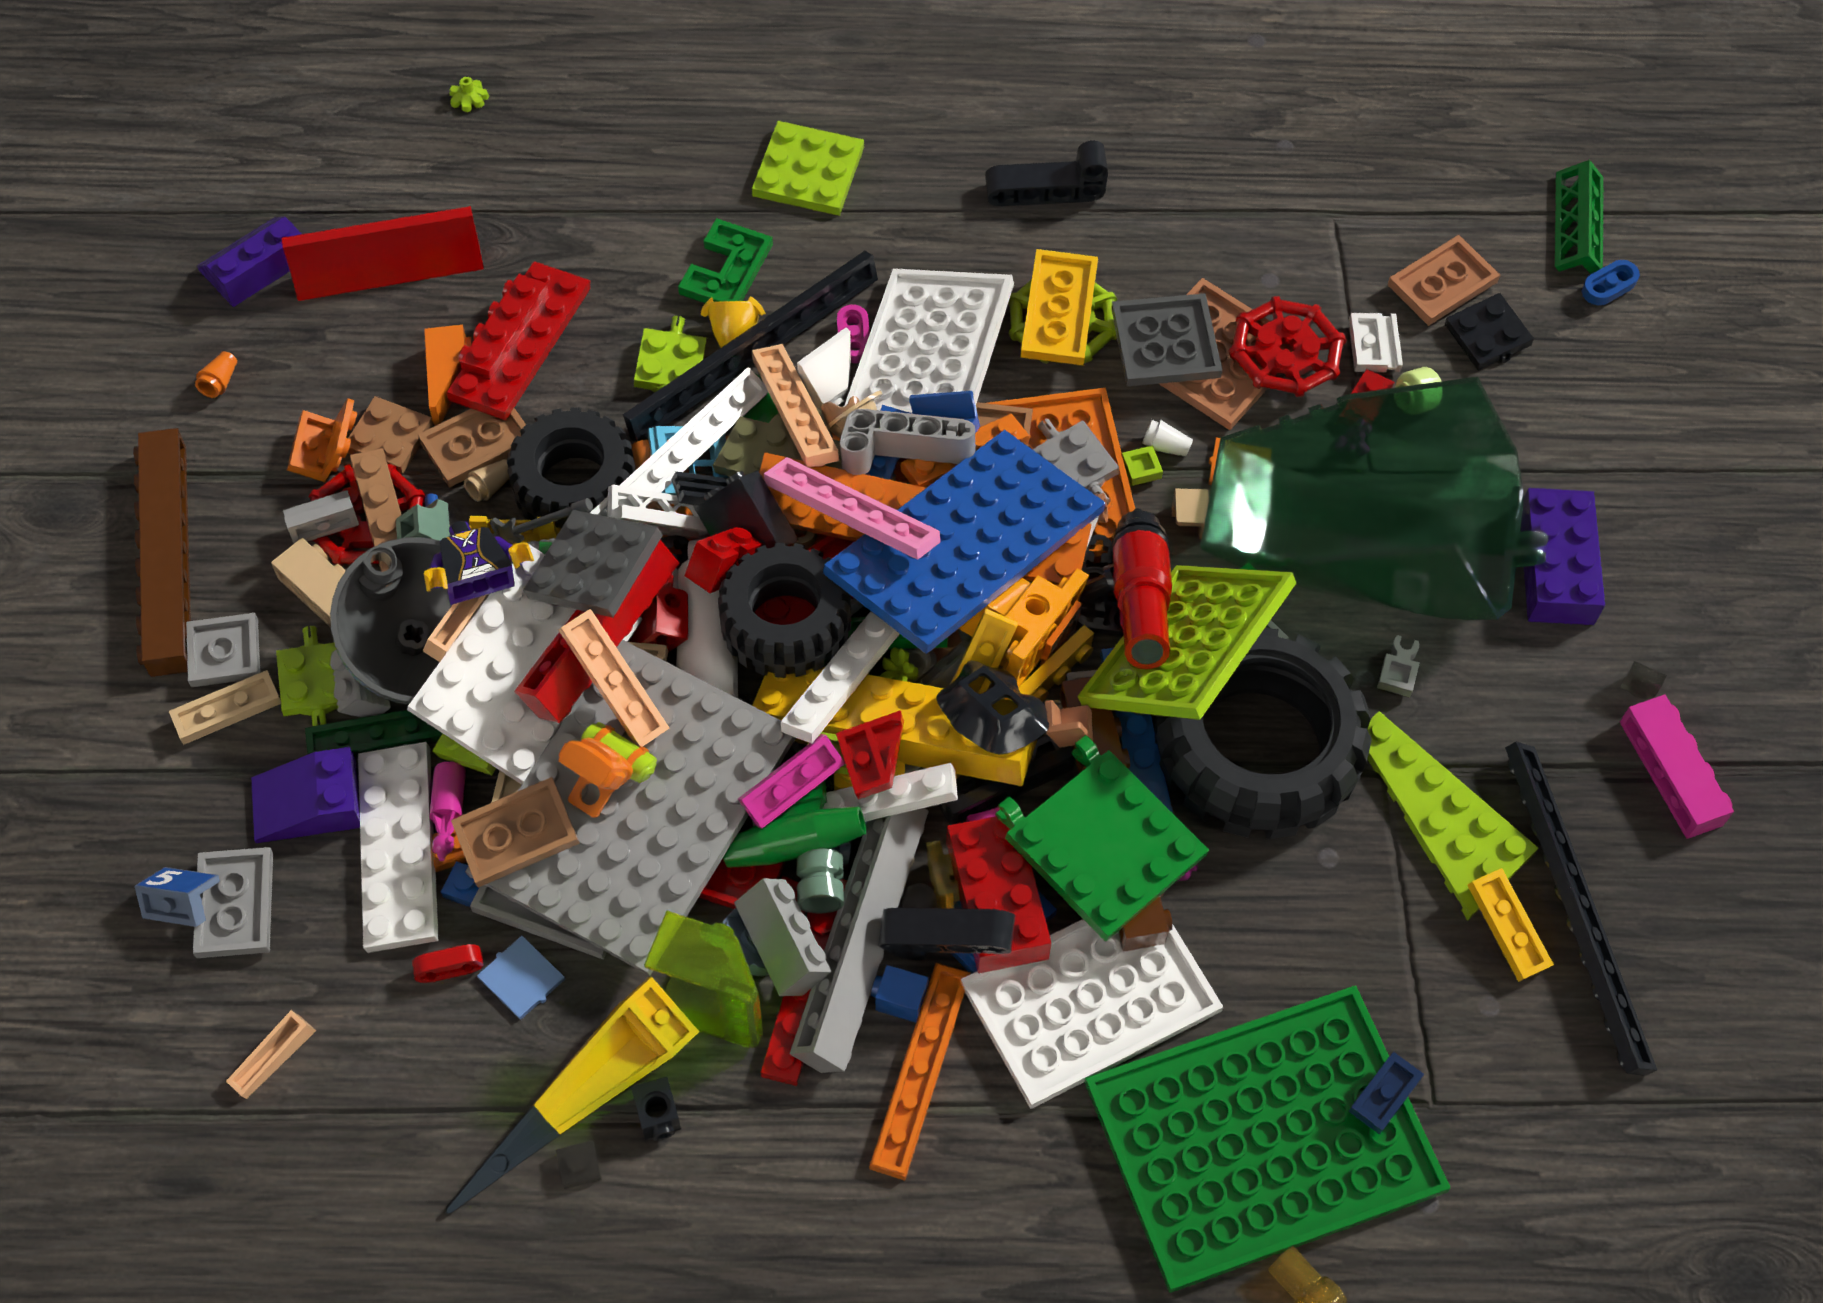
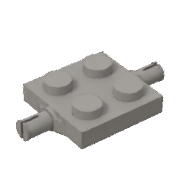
[1032,419,1119,505]

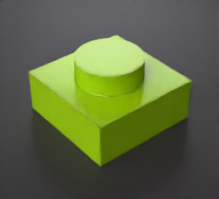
[1122,445,1163,486]

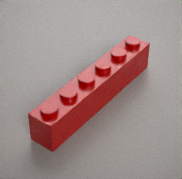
[514,540,680,723]

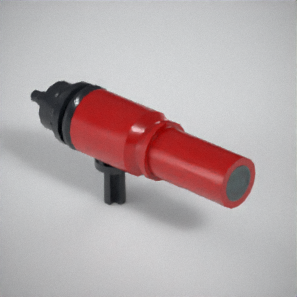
[1081,508,1172,669]

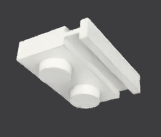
[1349,313,1403,372]

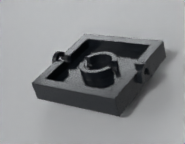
[1445,293,1534,371]

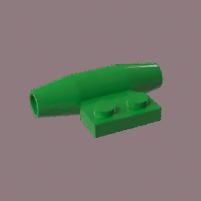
[723,780,866,868]

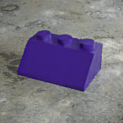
[197,216,302,307]

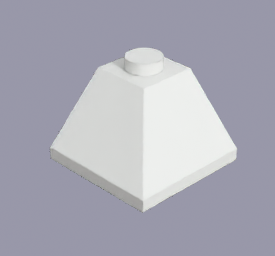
[797,328,851,411]

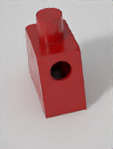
[630,575,688,653]

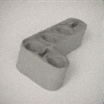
[840,409,976,475]

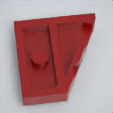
[836,711,904,800]

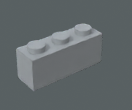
[734,878,832,996]

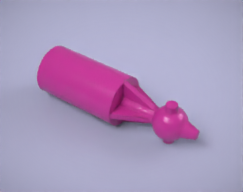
[429,762,466,861]

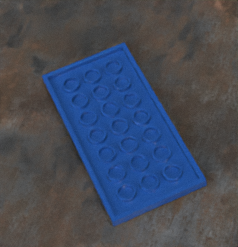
[823,430,1106,654]

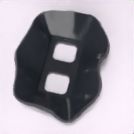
[936,660,1049,755]

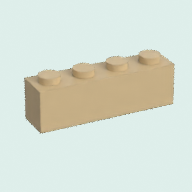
[271,538,345,627]

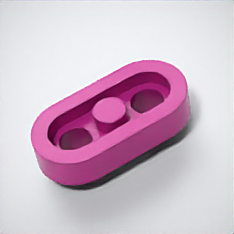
[837,305,870,363]

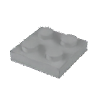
[186,613,260,687]

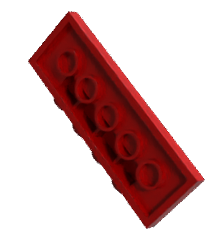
[447,261,591,421]

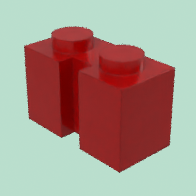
[684,527,763,594]

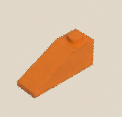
[424,325,473,425]

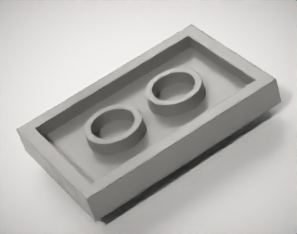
[193,847,273,958]

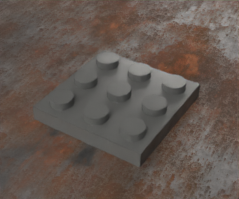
[1111,293,1223,386]
[523,510,663,618]

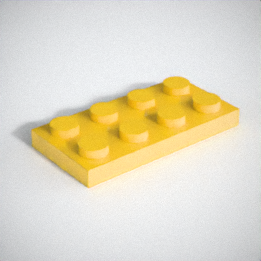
[1020,249,1098,366]

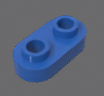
[1582,260,1640,305]

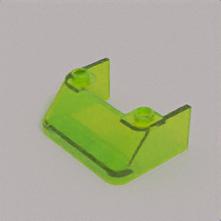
[644,911,763,1048]

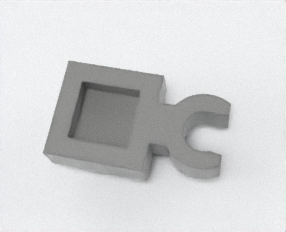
[1377,635,1420,697]

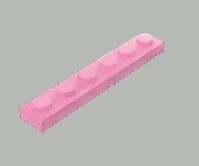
[764,457,941,560]

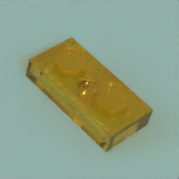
[926,840,960,909]

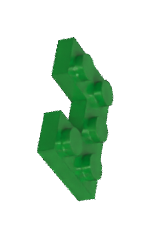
[678,218,773,303]

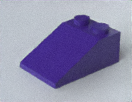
[251,747,360,843]

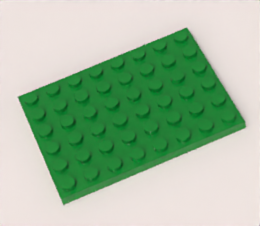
[1084,985,1451,1293]

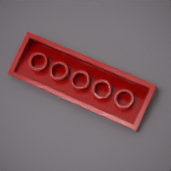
[281,206,484,301]

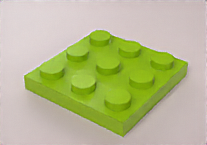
[752,121,864,216]

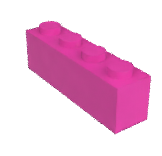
[1620,694,1734,839]

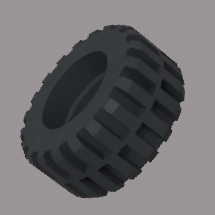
[507,407,635,529]
[718,543,851,678]

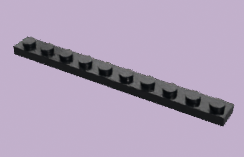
[623,251,878,442]
[1505,741,1658,1076]

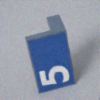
[134,867,220,927]

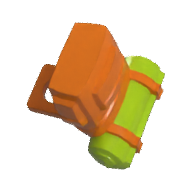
[558,721,657,818]

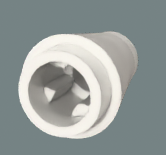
[1142,420,1193,457]

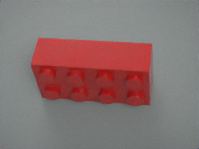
[946,816,1052,974]

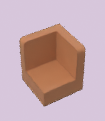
[1045,700,1093,748]

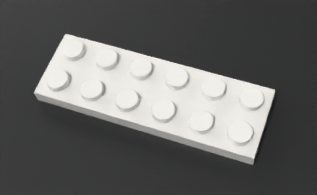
[358,742,438,953]

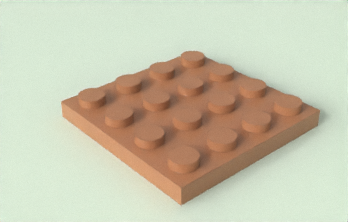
[1159,278,1293,430]

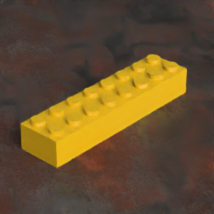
[752,667,1037,786]

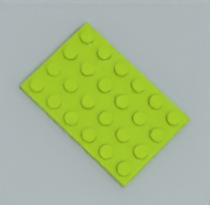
[1078,565,1296,720]

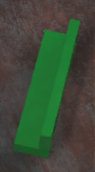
[1555,160,1603,275]

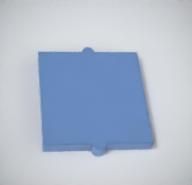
[477,936,565,1020]

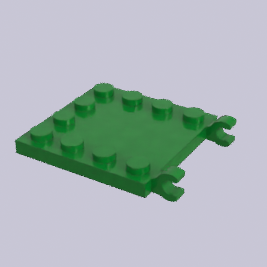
[995,735,1209,942]

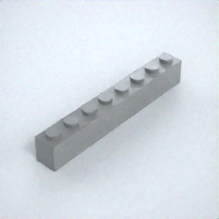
[790,808,929,1073]

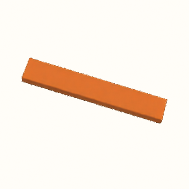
[869,963,971,1180]

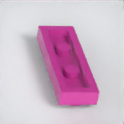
[738,734,845,829]

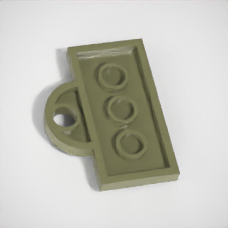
[713,408,842,477]

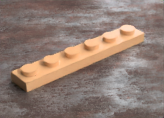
[752,344,839,468]

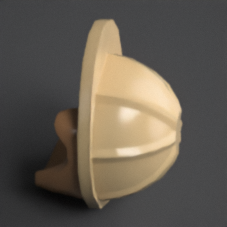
[820,391,883,438]

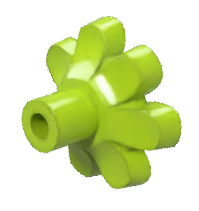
[449,77,489,112]
[880,647,919,681]

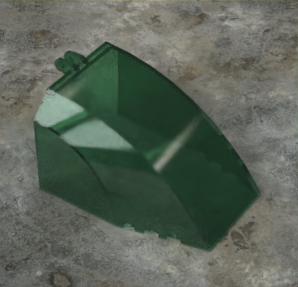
[1200,376,1548,620]

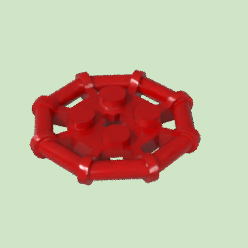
[1229,296,1346,397]
[309,464,426,566]

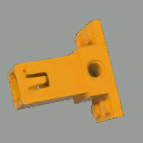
[958,568,1089,700]

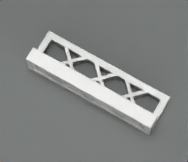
[607,485,710,540]

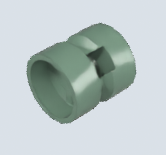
[797,848,844,914]

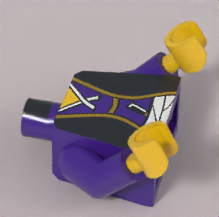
[423,521,534,605]

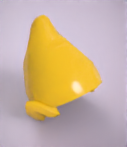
[700,296,766,348]

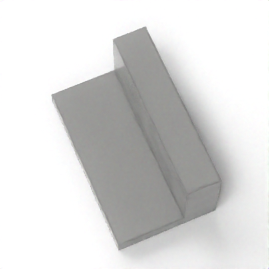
[283,490,359,543]

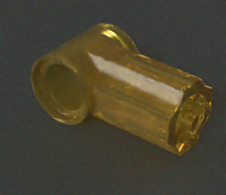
[1268,1246,1347,1303]

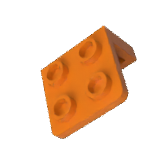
[287,398,357,482]

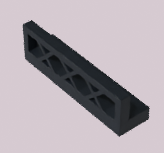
[938,735,1075,825]

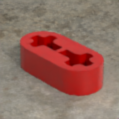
[412,944,483,983]

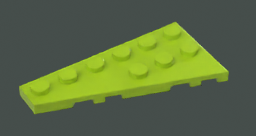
[1367,711,1539,921]

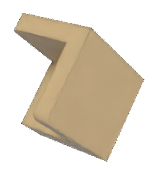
[1172,488,1210,539]

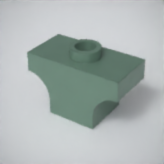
[396,499,451,541]

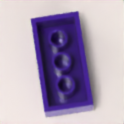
[1519,488,1605,625]

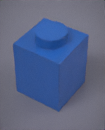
[871,965,929,1023]

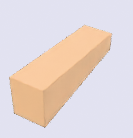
[423,594,489,662]
[226,1010,316,1099]

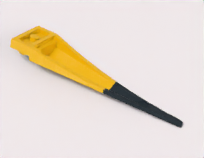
[445,977,699,1213]

